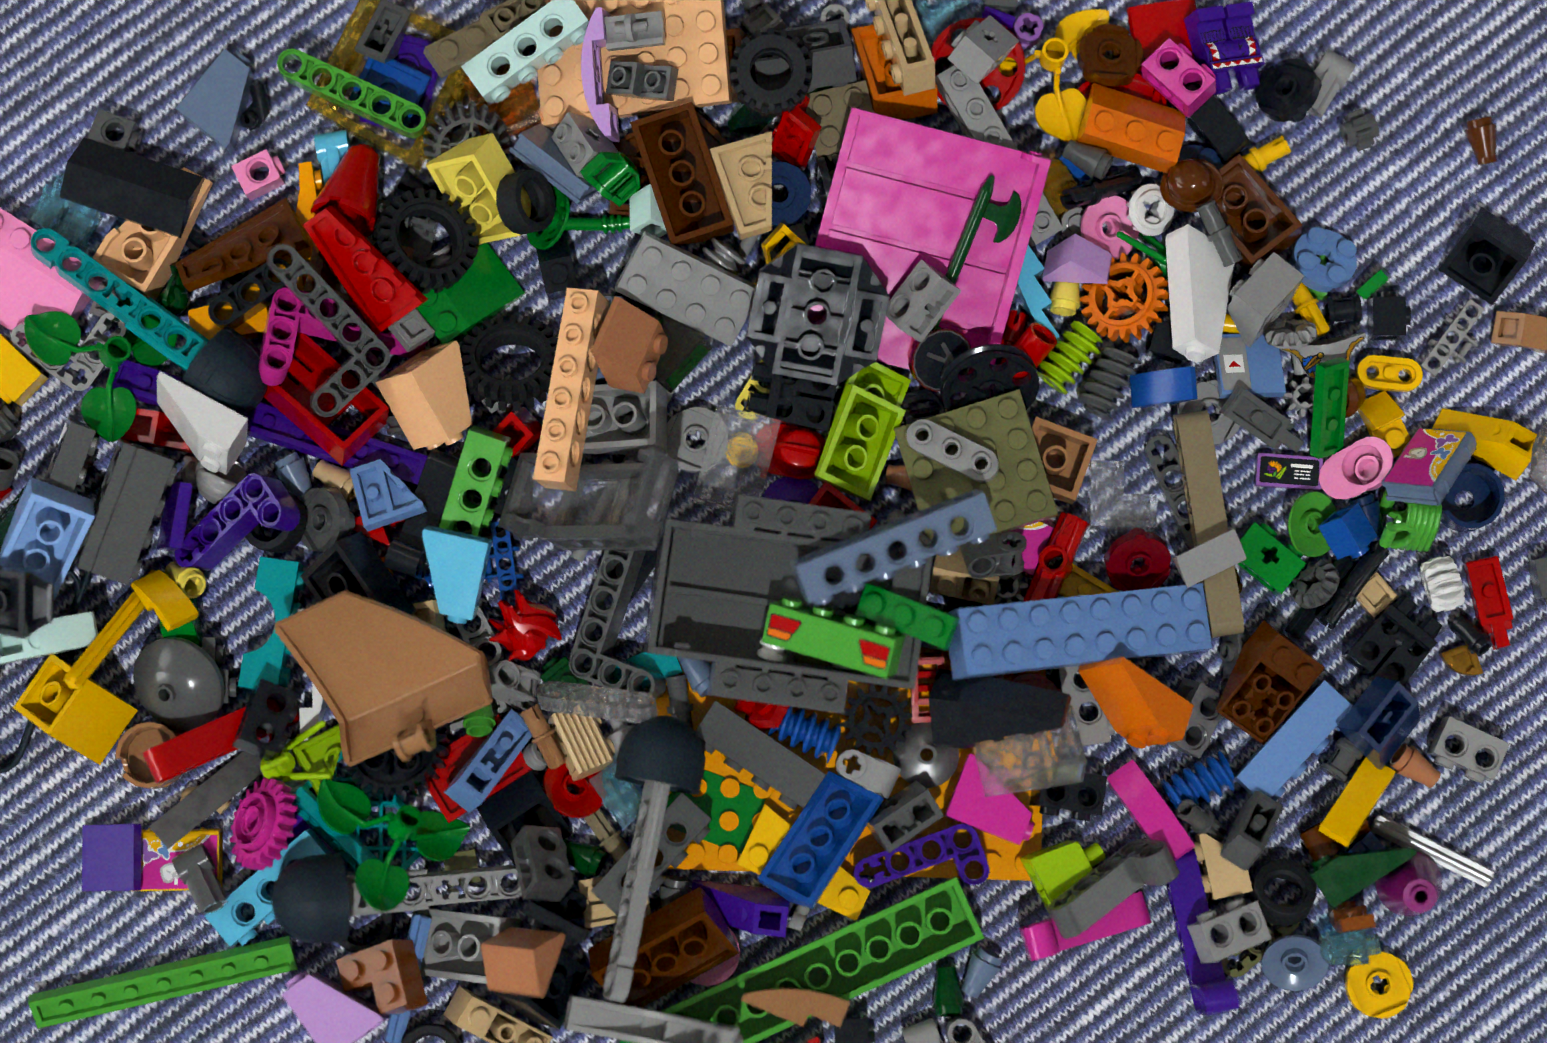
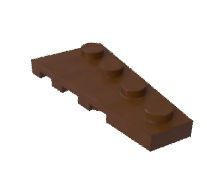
[175,198,310,292]

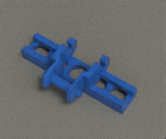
[484,522,524,606]

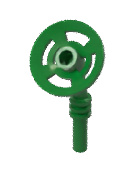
[527,186,630,250]

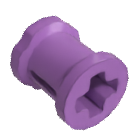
[1012,13,1043,49]

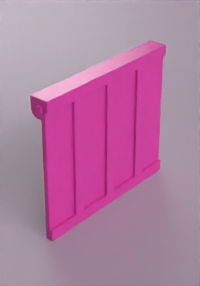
[807,107,1051,375]

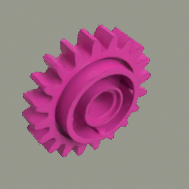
[230,778,298,871]

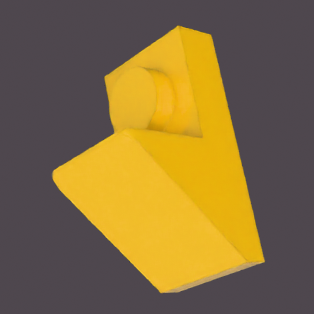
[1358,390,1411,459]

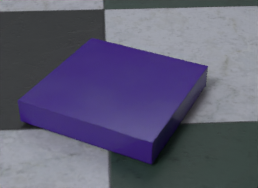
[157,482,193,551]
[82,824,141,891]

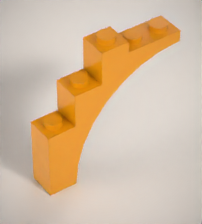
[188,161,324,340]

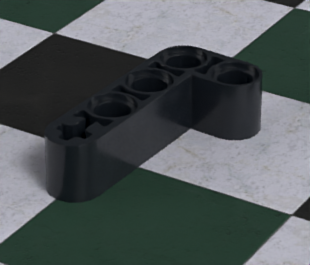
[384,449,460,580]

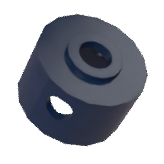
[770,162,811,232]
[1441,464,1505,532]

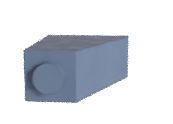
[175,48,255,154]

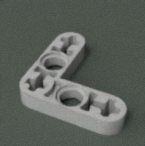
[11,311,130,391]

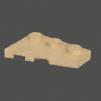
[710,131,772,240]

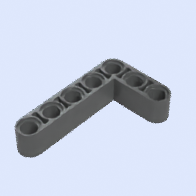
[266,244,390,417]
[569,550,666,700]

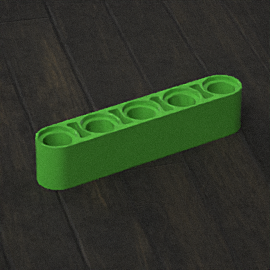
[277,48,427,139]

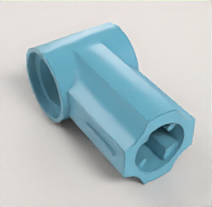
[314,130,351,185]

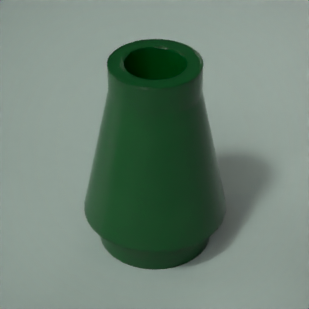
[562,838,607,877]
[932,967,965,1017]

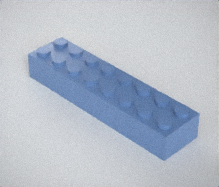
[947,583,1212,680]

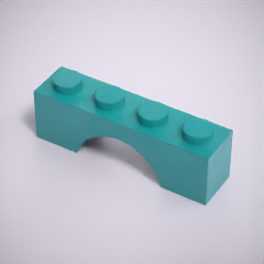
[238,556,306,690]

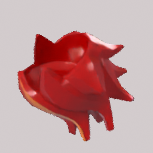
[488,590,562,661]

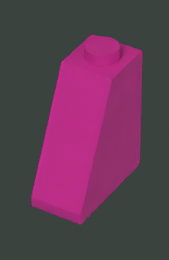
[944,753,1035,845]

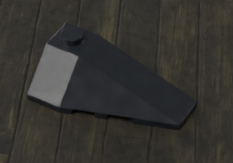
[929,669,1071,749]

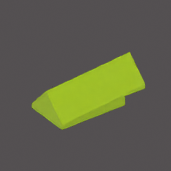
[815,362,911,501]

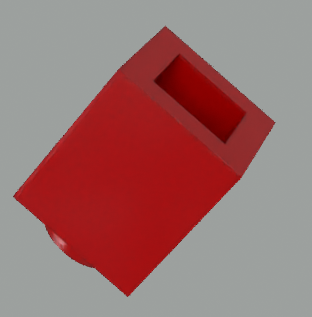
[493,407,542,457]

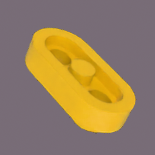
[1355,355,1423,392]

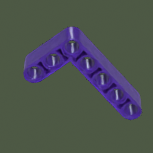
[1166,848,1240,1016]

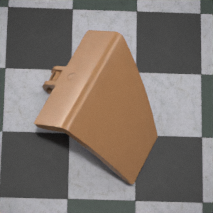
[274,591,493,767]

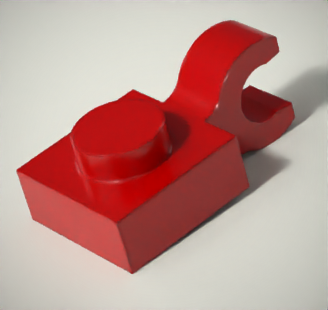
[733,699,789,728]

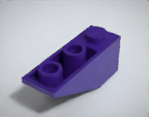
[692,879,791,938]

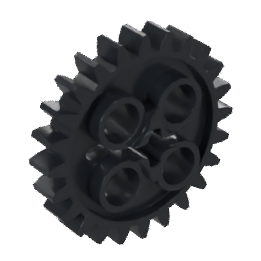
[342,725,450,802]

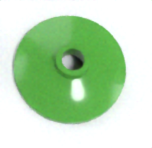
[1288,492,1336,557]

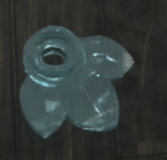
[917,0,972,44]

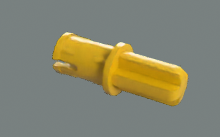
[1292,283,1330,338]

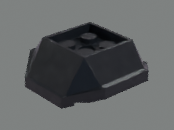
[746,242,890,385]

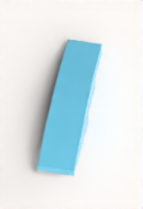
[1016,245,1060,341]

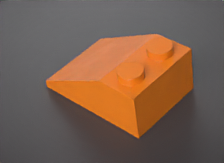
[851,24,938,120]
[1078,657,1194,748]

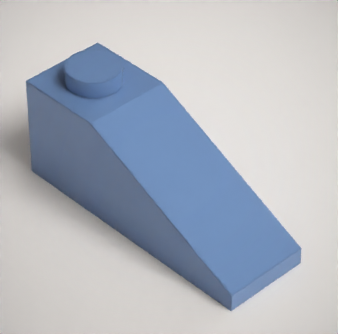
[444,709,532,813]

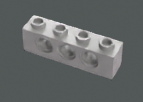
[1055,666,1115,749]

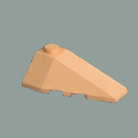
[92,167,213,301]

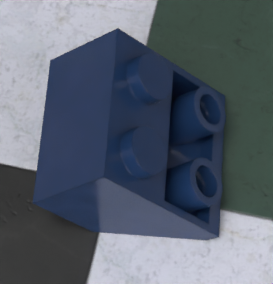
[1337,677,1421,770]

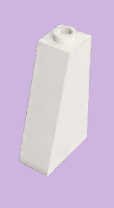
[1165,224,1234,363]

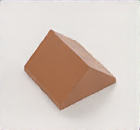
[481,927,566,998]

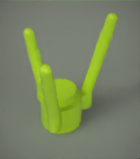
[260,720,331,783]

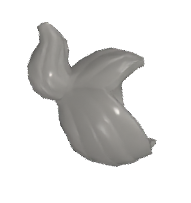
[181,456,247,505]

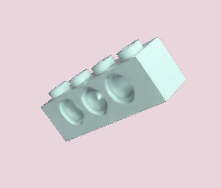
[461,0,589,105]

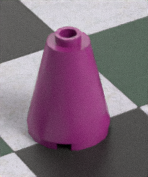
[1375,852,1442,916]

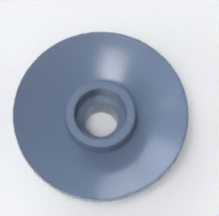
[1261,935,1329,991]

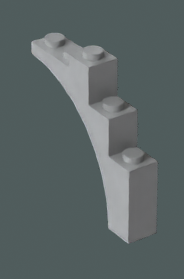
[563,994,743,1043]

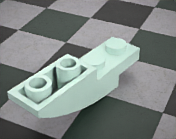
[0,611,98,665]

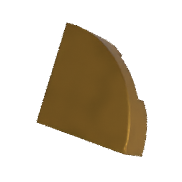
[1439,645,1483,676]

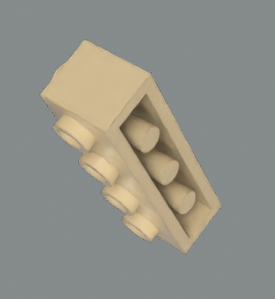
[865,0,936,96]

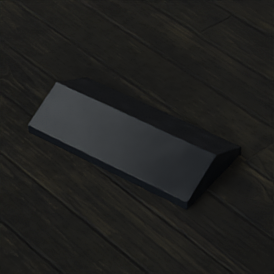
[59,138,204,238]

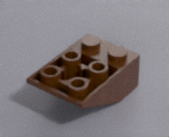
[1215,620,1325,745]

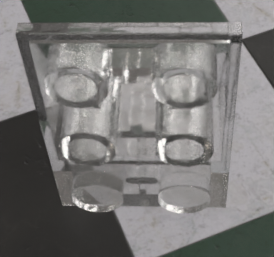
[973,705,1087,797]

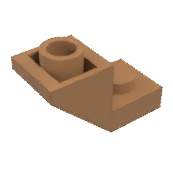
[1491,311,1547,353]

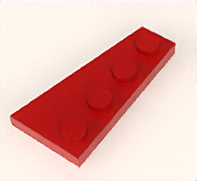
[303,205,428,335]

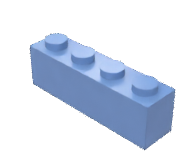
[1234,680,1353,801]

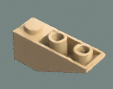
[443,986,553,1043]

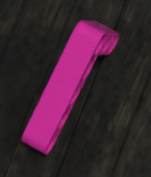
[259,288,427,386]

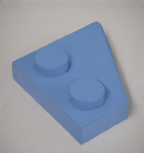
[349,459,427,532]

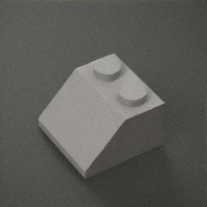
[1227,252,1304,348]

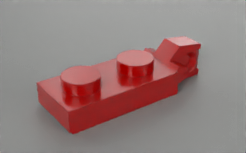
[1464,556,1514,650]

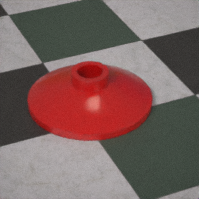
[543,763,607,818]

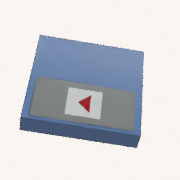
[1214,333,1286,399]

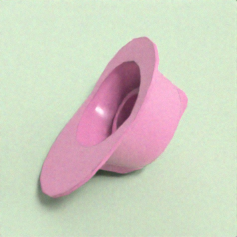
[1319,437,1393,500]

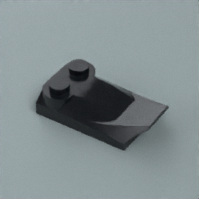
[0,566,54,639]

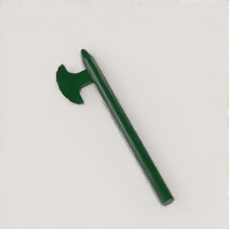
[911,175,1022,360]

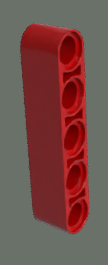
[142,699,300,784]

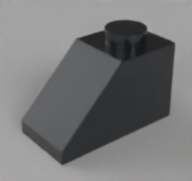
[536,230,579,301]

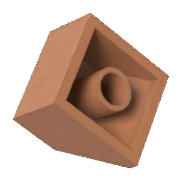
[591,297,668,394]

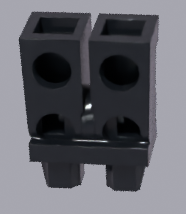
[746,362,837,432]
[1342,595,1442,686]

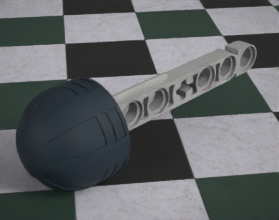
[603,715,705,1002]
[272,853,522,943]

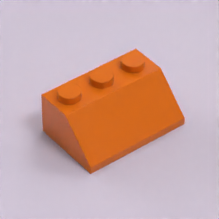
[1076,83,1185,174]

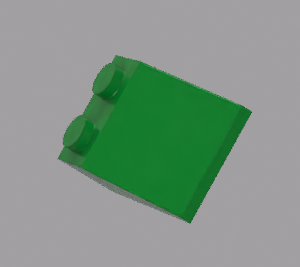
[416,243,525,344]

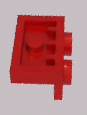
[772,96,822,171]

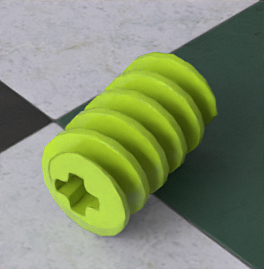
[1037,321,1103,395]

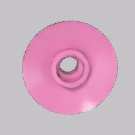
[1080,195,1139,260]

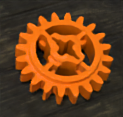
[1080,252,1169,343]

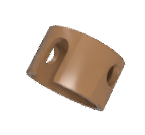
[115,722,182,789]

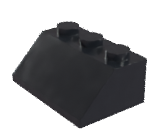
[300,531,417,616]

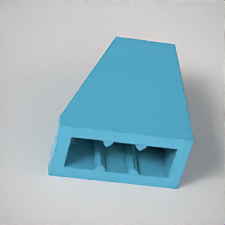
[422,525,493,624]

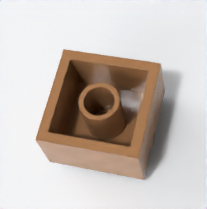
[1031,417,1098,505]

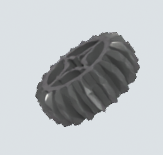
[423,100,511,163]

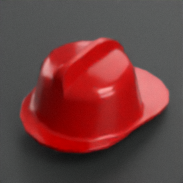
[754,424,826,479]

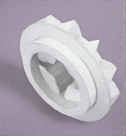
[1126,184,1174,236]

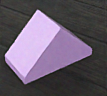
[1043,234,1112,284]

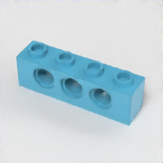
[205,829,332,947]

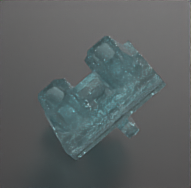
[589,760,642,829]
[1320,930,1381,965]

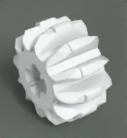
[1420,556,1465,612]

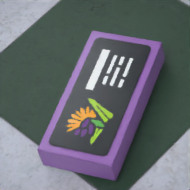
[1254,453,1323,491]

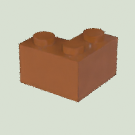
[336,939,428,1014]

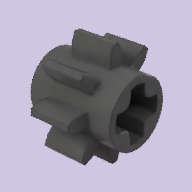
[1340,109,1379,152]

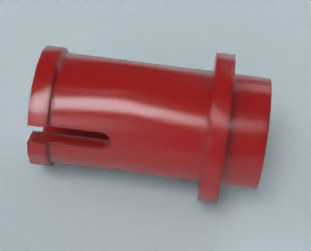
[1001,310,1029,346]

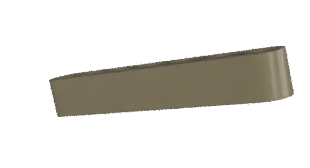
[1173,410,1244,638]

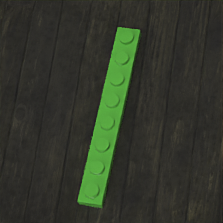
[28,936,298,1028]

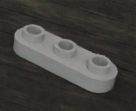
[906,419,999,483]

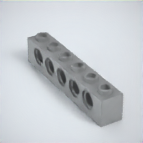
[935,65,1064,248]

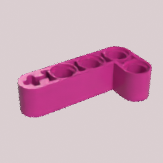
[1019,890,1152,961]

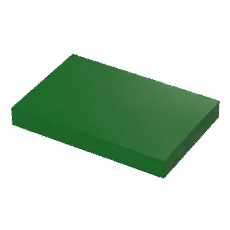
[666,770,766,854]

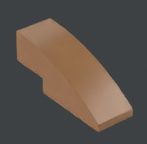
[741,988,850,1027]

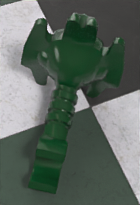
[114,265,188,322]

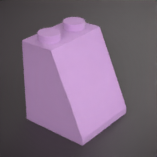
[281,971,389,1043]

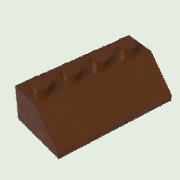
[630,102,734,245]
[588,886,739,1007]

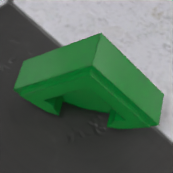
[1356,267,1391,299]

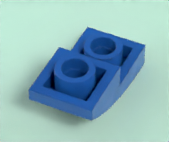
[1130,366,1198,408]

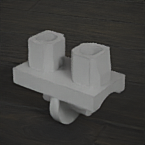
[604,11,665,51]

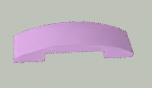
[581,7,620,142]

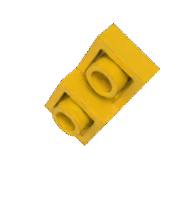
[131,570,199,632]

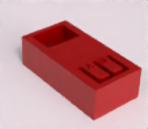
[264,332,389,466]

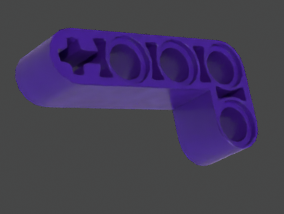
[175,473,300,572]
[853,824,989,888]

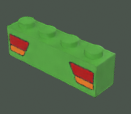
[762,596,905,679]

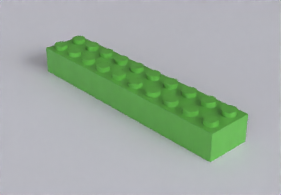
[660,877,984,1043]

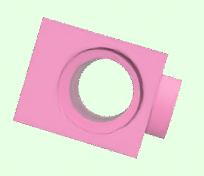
[231,149,286,201]

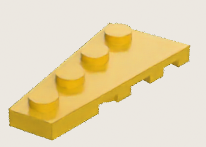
[737,804,871,921]

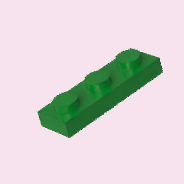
[1310,357,1350,459]
[856,583,960,650]

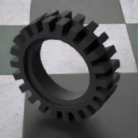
[372,188,479,294]
[460,315,558,411]

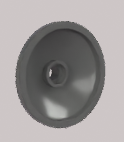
[133,637,225,731]

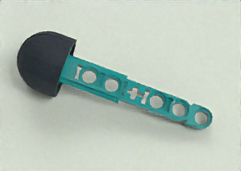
[31,228,267,416]

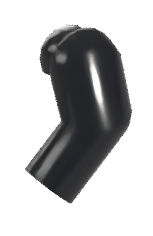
[240,83,271,130]

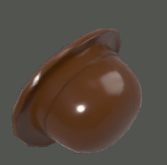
[1160,158,1224,213]

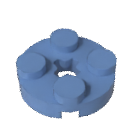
[1290,227,1357,292]

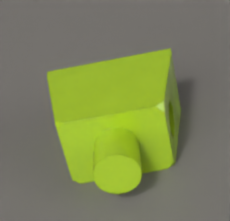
[1020,840,1106,914]

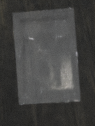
[692,405,781,513]

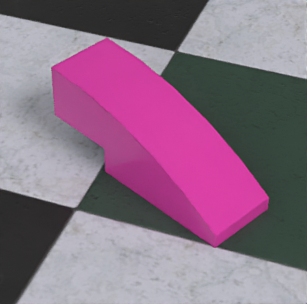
[1107,759,1195,861]

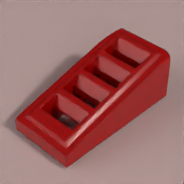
[910,652,944,723]

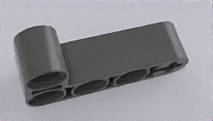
[1047,839,1180,939]

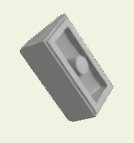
[1172,528,1247,588]

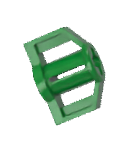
[580,152,641,207]

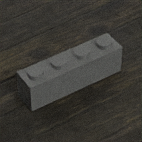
[695,701,826,810]

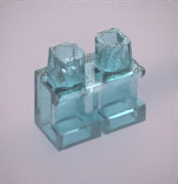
[25,172,103,251]

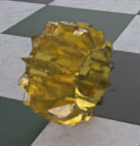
[1043,158,1077,215]

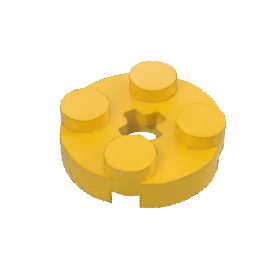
[1345,951,1413,1018]

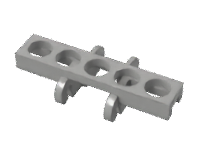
[1420,299,1485,377]

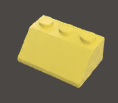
[426,133,531,245]

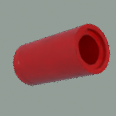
[998,322,1057,379]

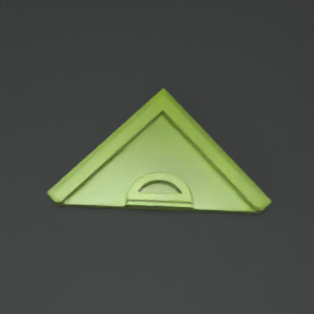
[292,724,342,795]

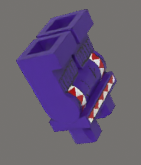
[1184,1,1265,95]

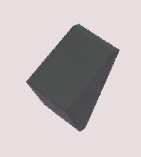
[355,0,412,64]

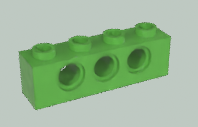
[439,425,513,537]

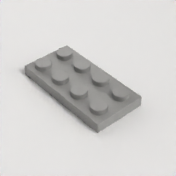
[615,231,756,347]

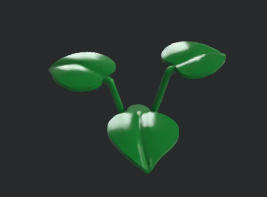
[24,311,178,442]
[317,779,470,912]

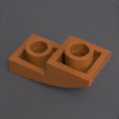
[1328,901,1376,933]

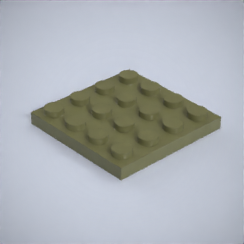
[894,389,1059,547]

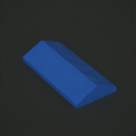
[757,771,884,909]

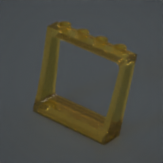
[306,0,468,172]

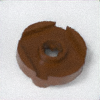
[1077,24,1143,86]

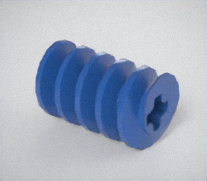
[768,706,841,764]
[1161,751,1235,809]

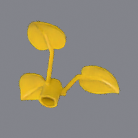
[1000,9,1109,142]

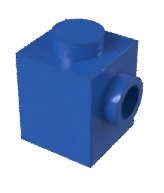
[1318,503,1378,560]

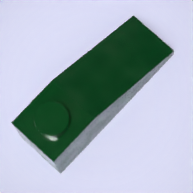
[1308,846,1417,908]

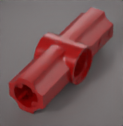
[1023,512,1089,602]

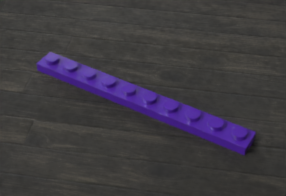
[112,360,428,489]

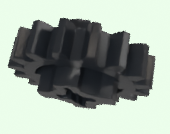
[841,684,912,756]

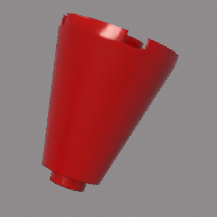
[311,144,380,237]

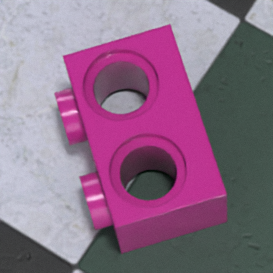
[1141,38,1216,118]

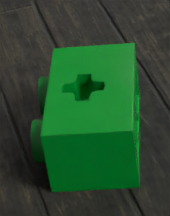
[1237,522,1306,596]

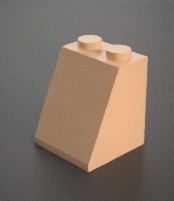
[375,340,472,450]

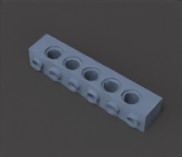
[790,489,997,605]

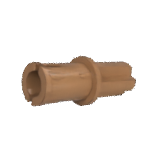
[519,704,566,769]

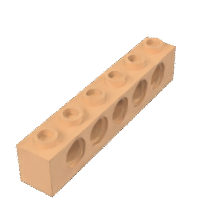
[533,288,610,491]

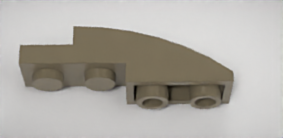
[423,0,546,78]

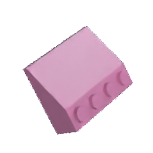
[0,208,105,340]

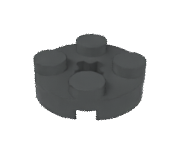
[301,487,355,553]

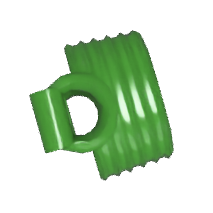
[1379,489,1442,552]

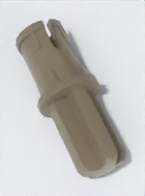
[584,808,629,863]

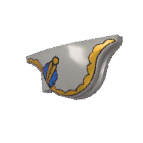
[1281,332,1366,380]

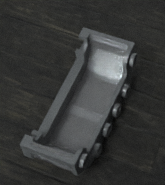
[498,445,679,550]

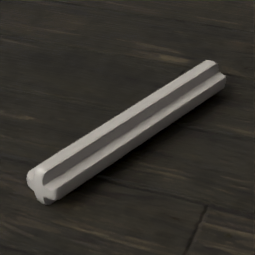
[1371,814,1495,887]

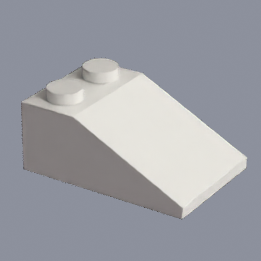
[157,371,248,475]

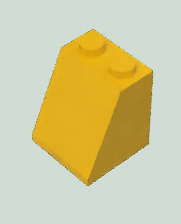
[13,654,138,765]

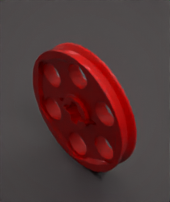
[930,18,1026,111]

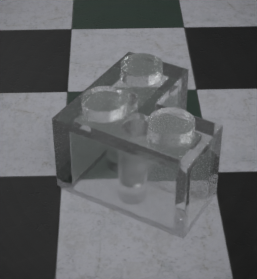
[1087,460,1157,531]

